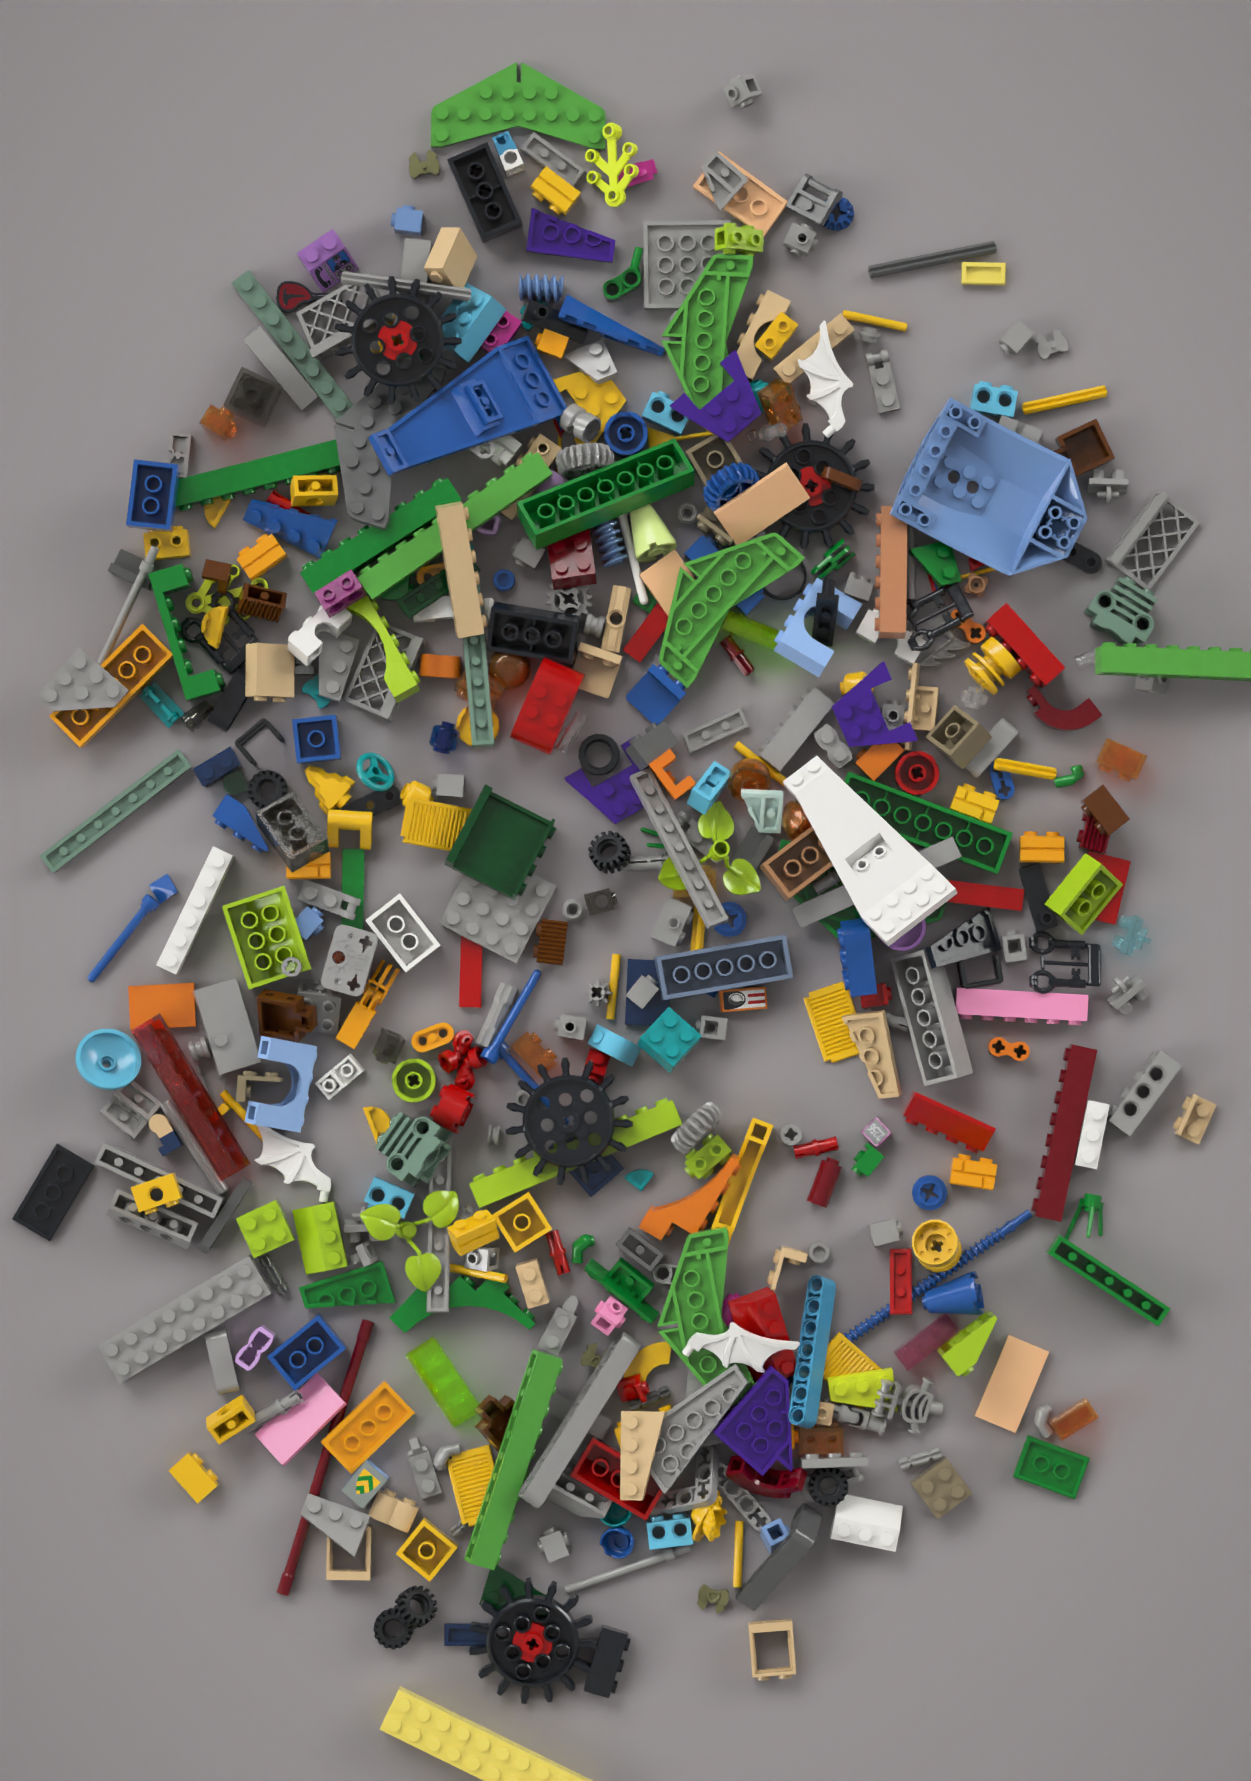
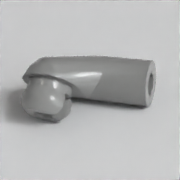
[433,1443,461,1471]

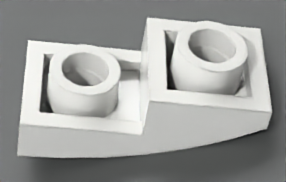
[413,596,453,623]
[315,1054,365,1100]

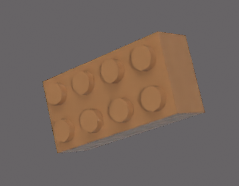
[760,827,834,902]

